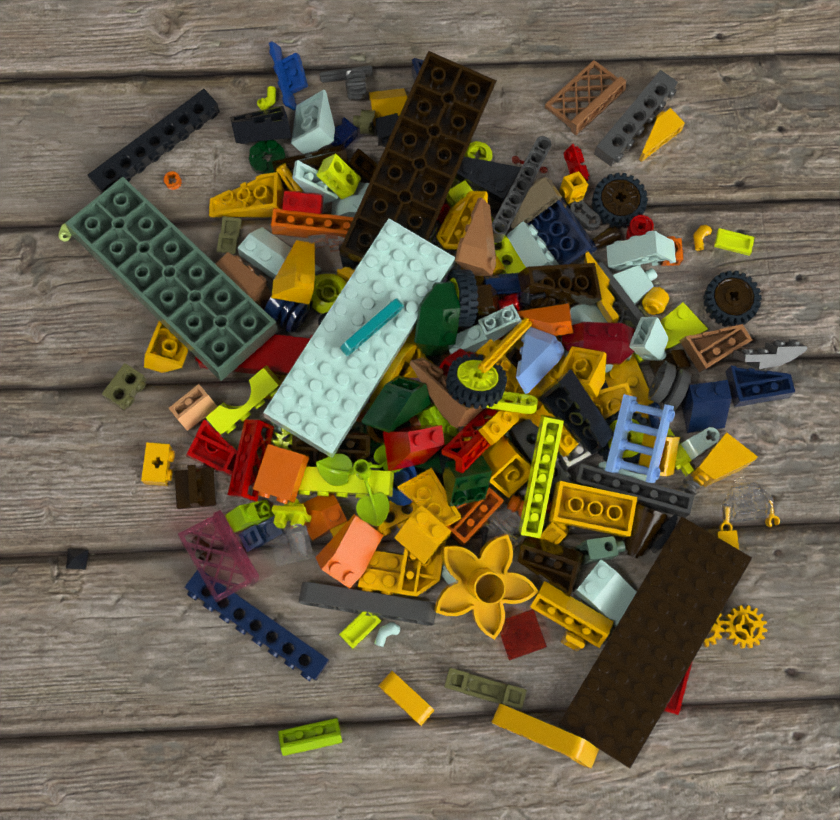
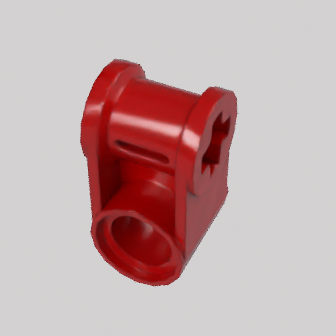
[498,293,522,311]

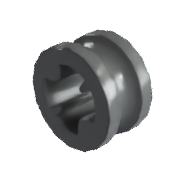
[680,479,700,495]

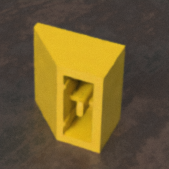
[639,434,680,476]

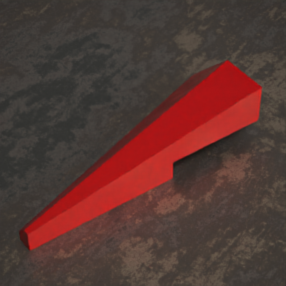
[186,420,274,497]

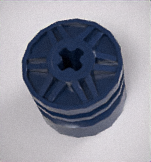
[264,297,313,334]

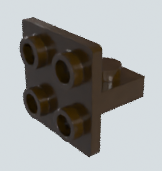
[174,465,216,509]

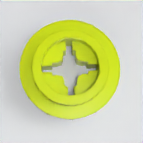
[464,141,492,161]

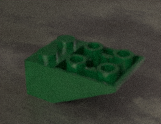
[362,376,431,433]

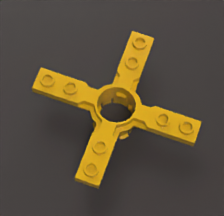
[476,339,578,457]

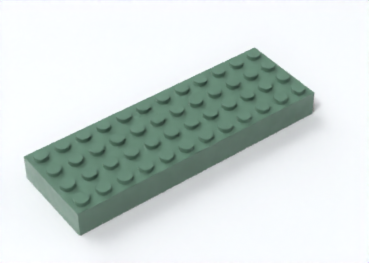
[65,177,278,381]

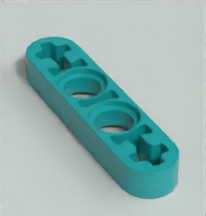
[340,298,404,356]

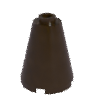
[625,504,668,559]

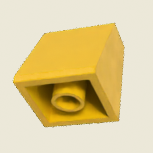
[690,432,758,487]
[481,435,531,498]

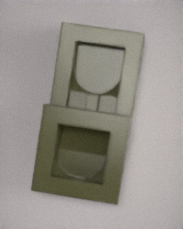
[217,216,242,255]

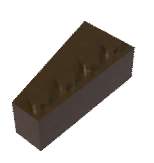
[518,263,602,306]

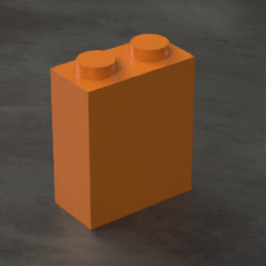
[253,444,309,504]

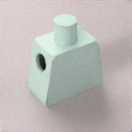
[613,265,657,305]
[629,317,668,361]

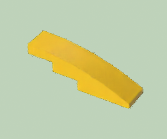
[584,252,619,323]

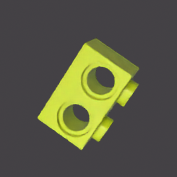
[316,154,361,199]

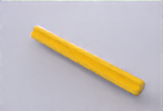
[478,318,532,373]

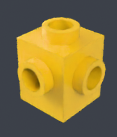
[559,171,588,204]

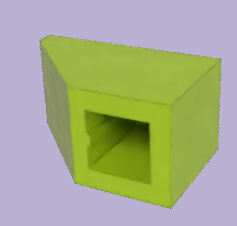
[225,499,274,533]

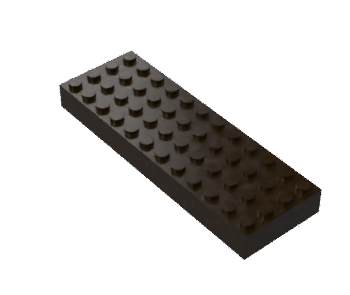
[339,51,497,263]
[559,517,752,769]

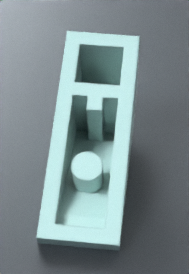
[292,160,338,204]

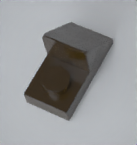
[348,148,378,183]
[649,349,691,376]

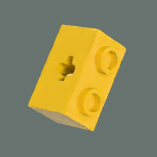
[141,442,175,486]

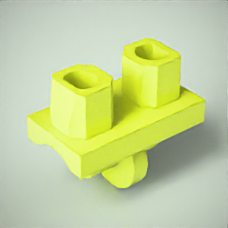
[271,498,312,529]

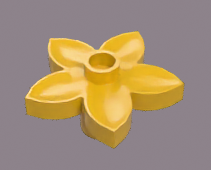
[434,533,539,640]

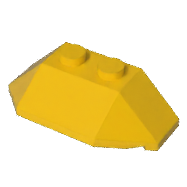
[436,191,488,249]
[397,515,446,597]

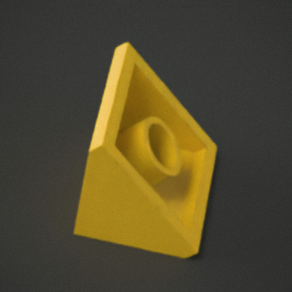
[369,88,407,126]

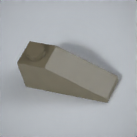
[511,177,562,229]

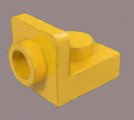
[538,522,569,545]

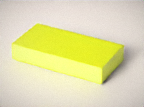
[714,228,755,256]
[339,612,382,649]

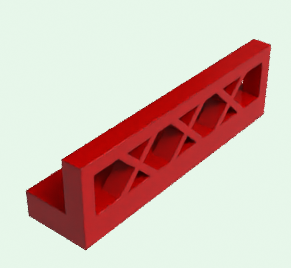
[442,408,498,473]
[227,419,274,502]

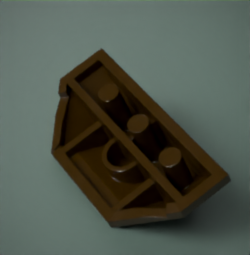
[292,429,371,467]

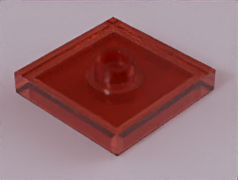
[500,609,547,661]

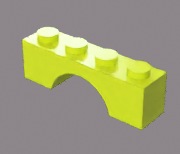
[205,365,281,435]

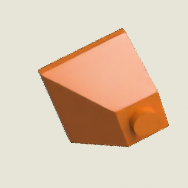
[301,493,347,542]

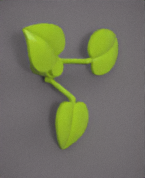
[316,444,403,527]

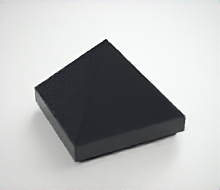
[66,549,89,570]

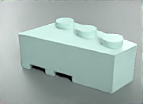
[506,221,559,267]
[607,231,676,271]

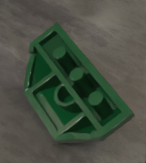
[414,281,461,356]

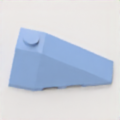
[516,327,564,394]

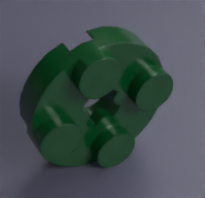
[249,140,286,174]

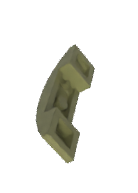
[444,667,527,710]

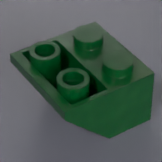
[443,455,492,507]

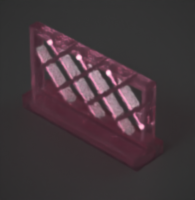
[178,510,259,602]

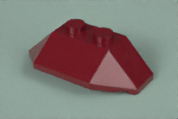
[562,322,636,365]

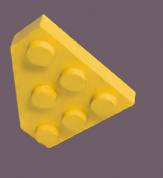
[605,354,653,420]

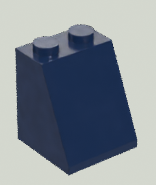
[681,380,732,433]

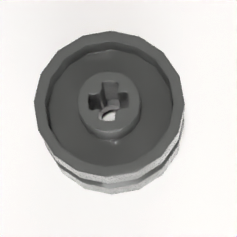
[648,361,692,410]

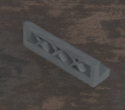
[598,262,644,329]

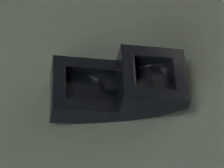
[649,514,678,553]

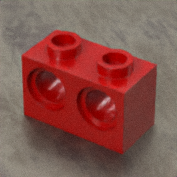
[282,190,324,214]

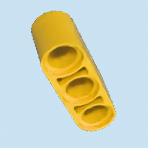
[378,671,435,726]

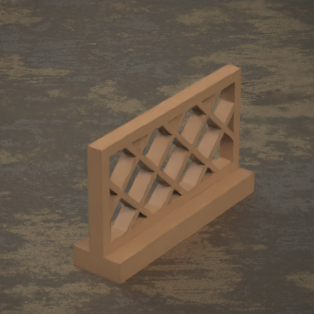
[545,60,626,135]

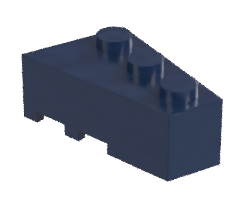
[725,365,795,408]

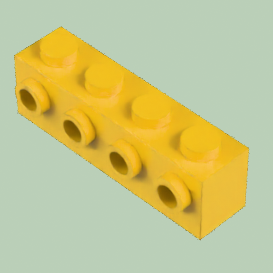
[530,581,614,648]

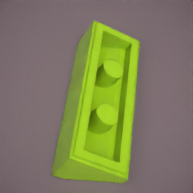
[278,718,342,756]

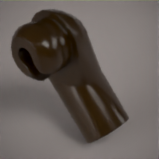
[191,535,212,564]

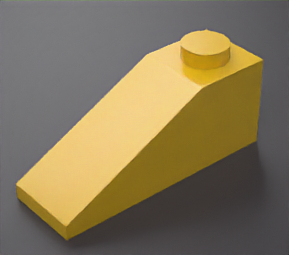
[639,108,685,162]

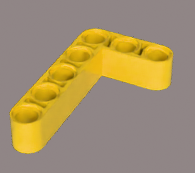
[491,703,599,769]

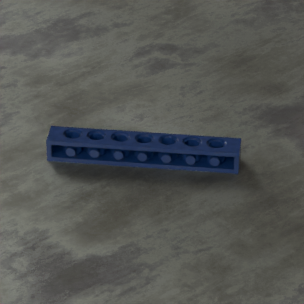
[184,568,330,682]

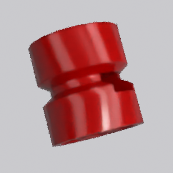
[625,215,654,240]

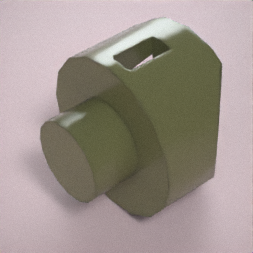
[353,109,375,135]

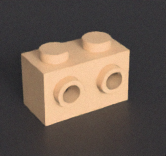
[169,384,218,431]

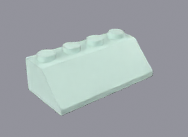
[238,227,321,280]

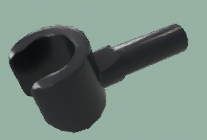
[519,292,546,307]

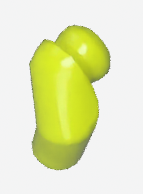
[257,86,276,110]

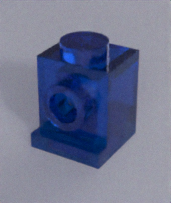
[331,117,358,149]

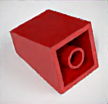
[383,425,445,471]

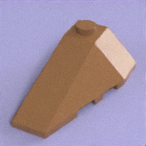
[455,198,496,276]
[410,357,483,428]

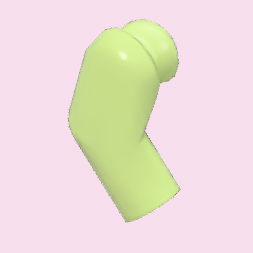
[58,223,71,242]

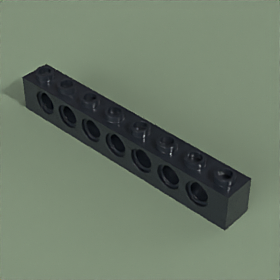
[87,89,220,194]

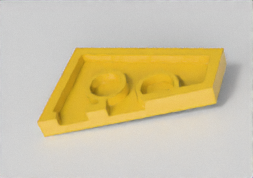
[397,468,461,527]

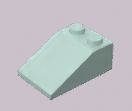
[291,89,335,154]
[573,559,636,627]

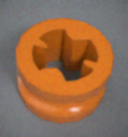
[164,171,182,190]

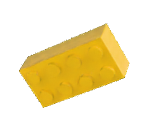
[548,481,637,537]

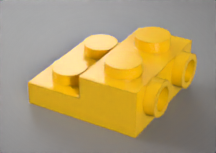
[358,551,403,596]

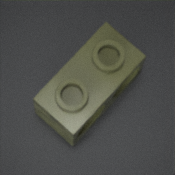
[102,363,147,411]

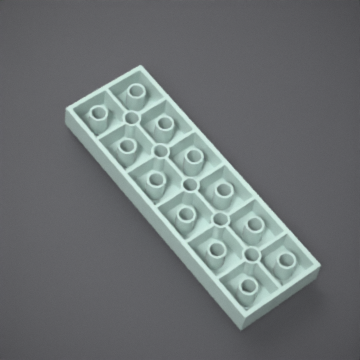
[263,219,455,458]

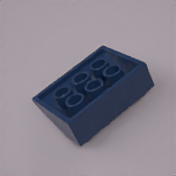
[510,198,597,265]

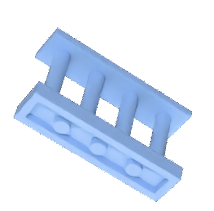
[605,394,675,483]

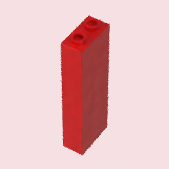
[195,334,310,375]

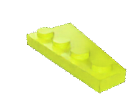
[633,302,708,363]

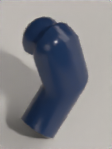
[648,402,660,429]

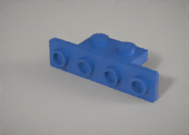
[269,41,308,111]

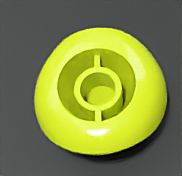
[311,273,347,314]

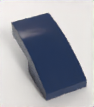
[238,516,285,552]

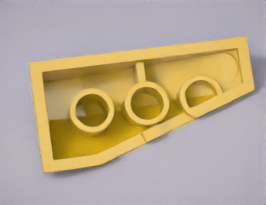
[209,172,284,217]
[271,240,315,304]
[144,321,188,373]
[563,382,632,438]

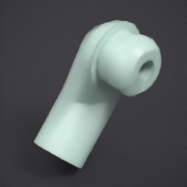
[374,622,400,647]

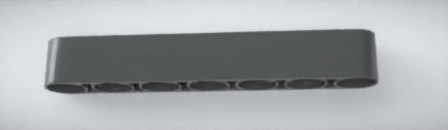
[492,136,552,243]
[298,582,436,626]

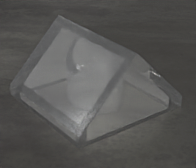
[485,502,527,550]

